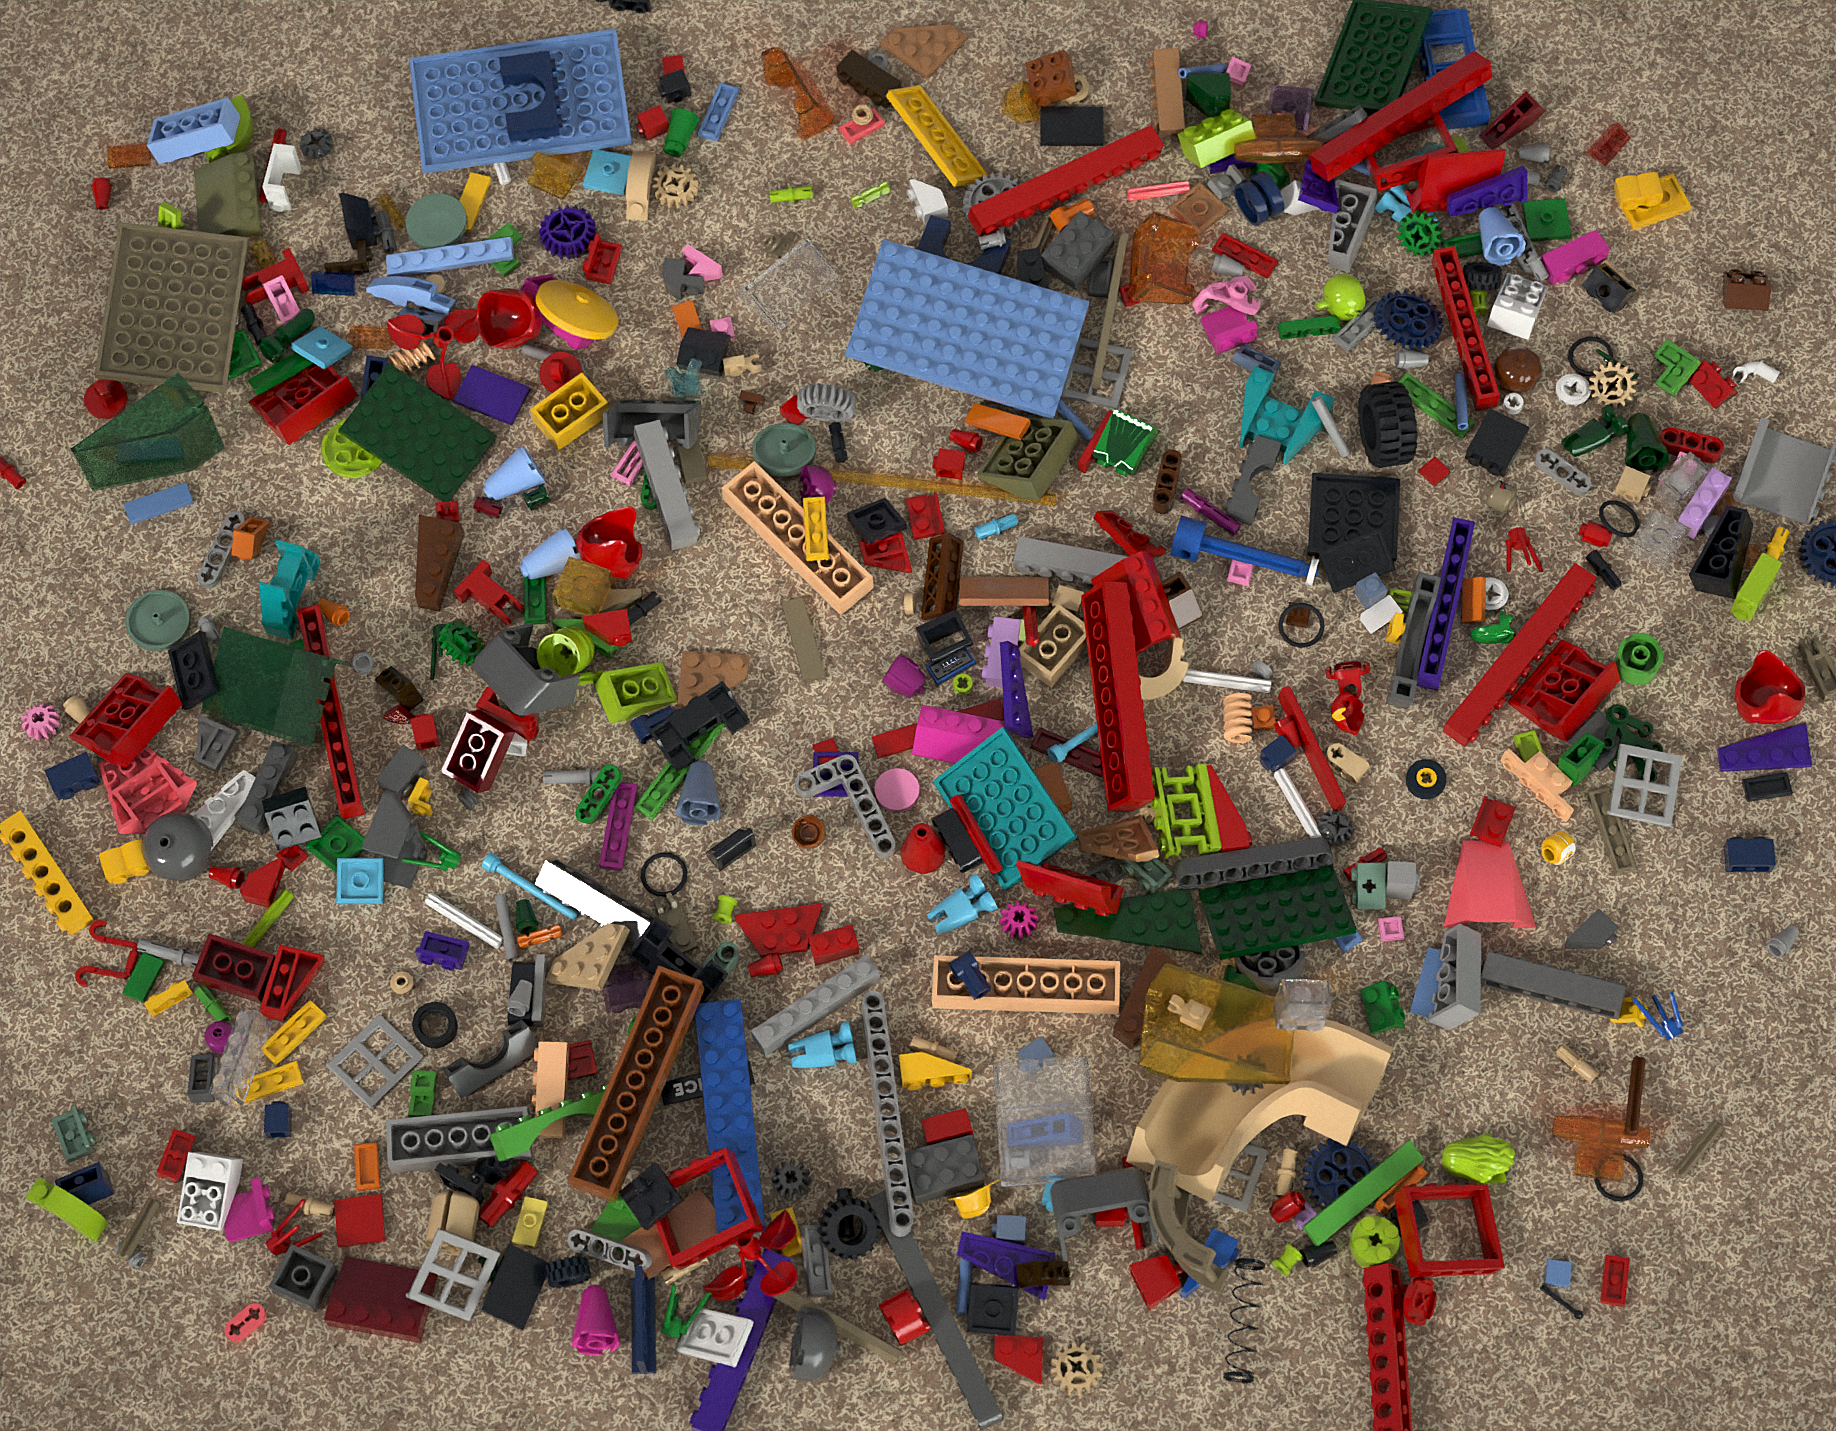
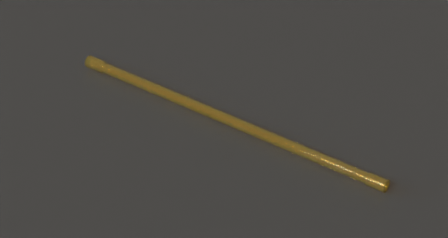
[708,454,1056,507]

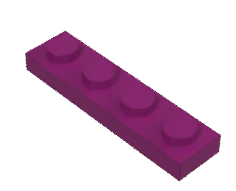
[599,782,638,871]

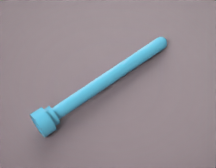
[1047,723,1098,764]
[481,852,578,919]

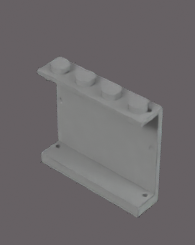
[1732,417,1836,525]

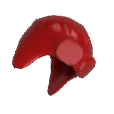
[476,288,542,349]
[576,506,643,579]
[1734,650,1806,724]

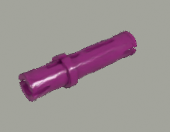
[1180,488,1242,536]

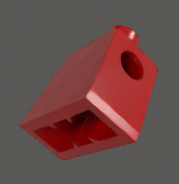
[1129,1255,1187,1310]

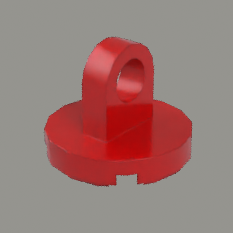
[539,352,583,393]
[84,379,128,419]
[1325,661,1371,698]
[1402,1277,1437,1325]

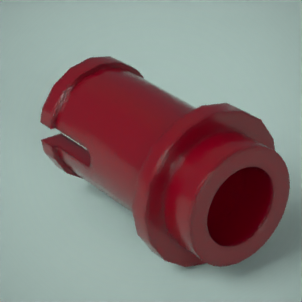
[473,496,503,519]

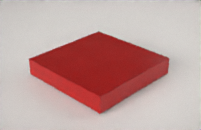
[334,1194,386,1248]

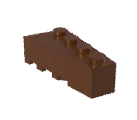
[415,514,464,612]
[1113,945,1190,1050]

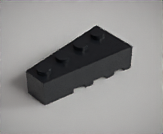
[1017,247,1050,289]
[1689,505,1754,599]

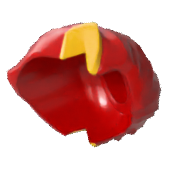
[1331,691,1365,736]

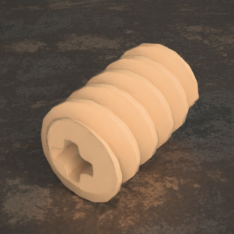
[386,339,435,373]
[1223,693,1252,743]

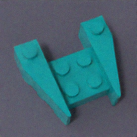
[1240,366,1335,465]
[259,539,321,640]

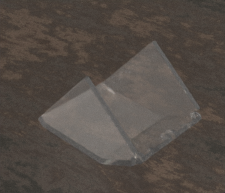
[993,1055,1096,1187]

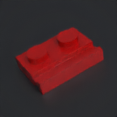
[906,493,945,540]
[1469,796,1516,848]
[568,1040,598,1080]

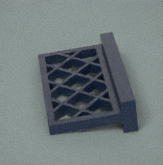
[631,1265,657,1374]

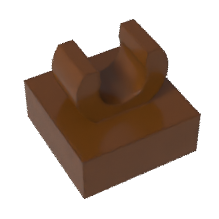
[739,390,765,414]
[1285,602,1310,628]

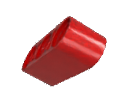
[1660,427,1724,464]

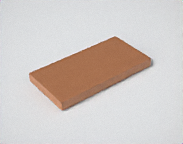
[959,577,1049,606]
[622,1189,718,1280]

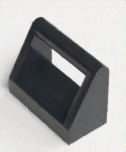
[916,610,973,663]
[706,826,756,872]

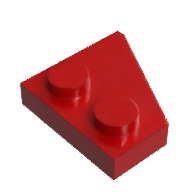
[994,1335,1043,1385]

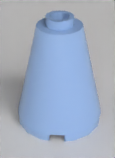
[1479,207,1526,266]
[483,446,546,500]
[519,528,583,580]

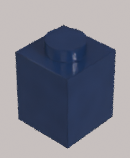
[1260,735,1297,773]
[264,1101,292,1138]

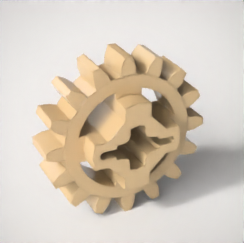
[653,164,699,209]
[1589,360,1638,409]
[1050,1342,1103,1396]

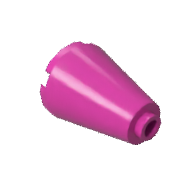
[571,1285,620,1355]

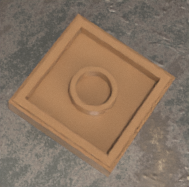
[1169,182,1229,236]

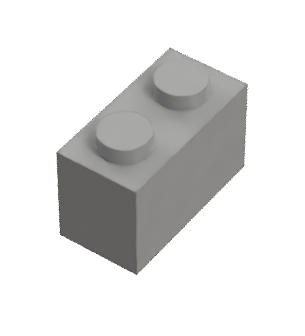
[1385,861,1420,900]

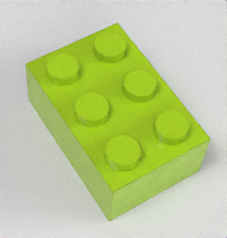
[1178,109,1257,168]

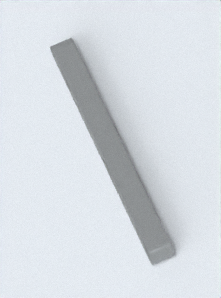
[861,990,914,1237]

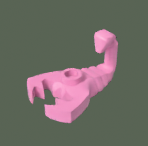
[1193,276,1261,315]

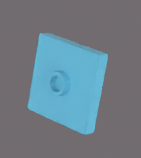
[583,149,631,195]
[291,326,353,369]
[336,858,384,904]

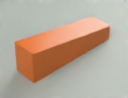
[1375,1164,1428,1216]

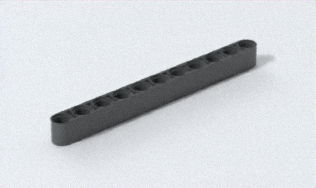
[867,1191,1003,1431]

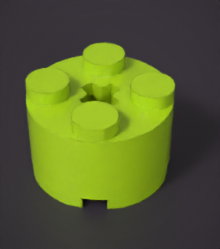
[1349,1216,1400,1268]

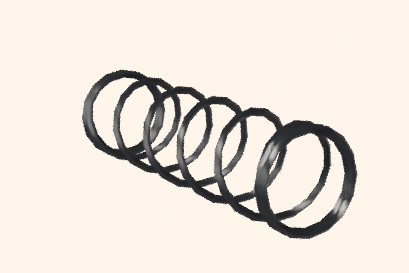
[1223,1258,1266,1384]

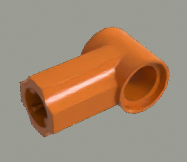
[1049,199,1095,233]

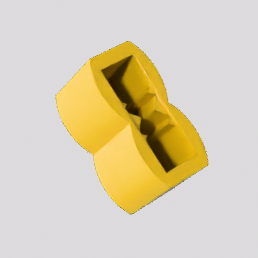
[1614,172,1663,210]
[99,839,151,885]

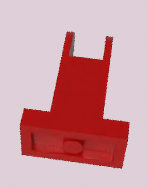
[242,248,309,305]
[453,559,525,626]

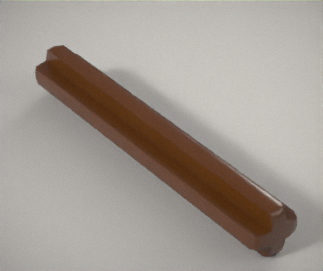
[1624,1056,1646,1137]

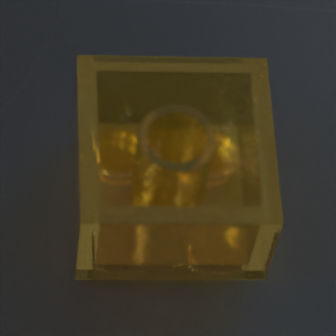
[552,557,613,616]

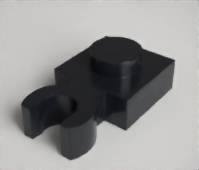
[474,1155,514,1185]

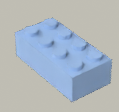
[147,97,240,164]

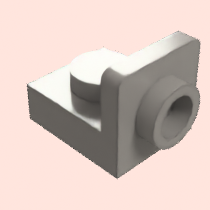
[1207,164,1245,200]

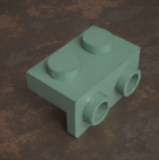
[1120,858,1173,893]
[51,1105,96,1163]

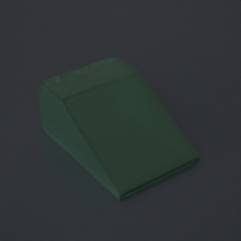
[70,373,224,491]
[200,626,350,748]

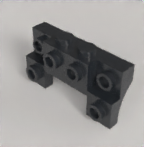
[649,681,750,773]
[627,917,728,1003]

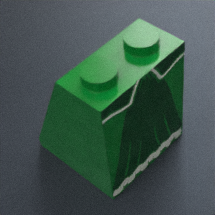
[1092,408,1160,477]

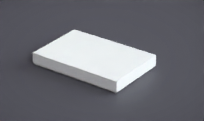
[676,1306,754,1367]

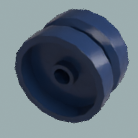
[1234,171,1285,227]

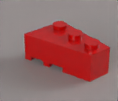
[260,944,325,1022]

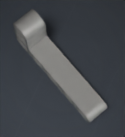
[795,754,895,859]

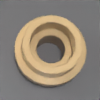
[852,104,873,125]
[390,971,414,994]

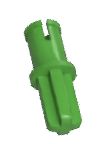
[195,985,232,1022]

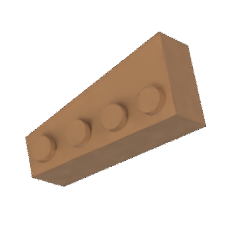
[1149,48,1185,136]

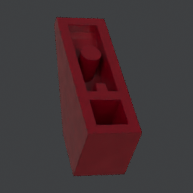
[1479,91,1546,150]

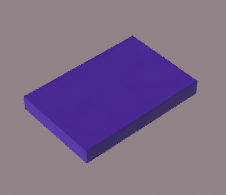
[453,365,531,425]

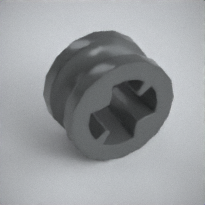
[457,788,479,810]

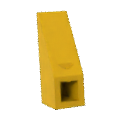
[899,1052,972,1090]

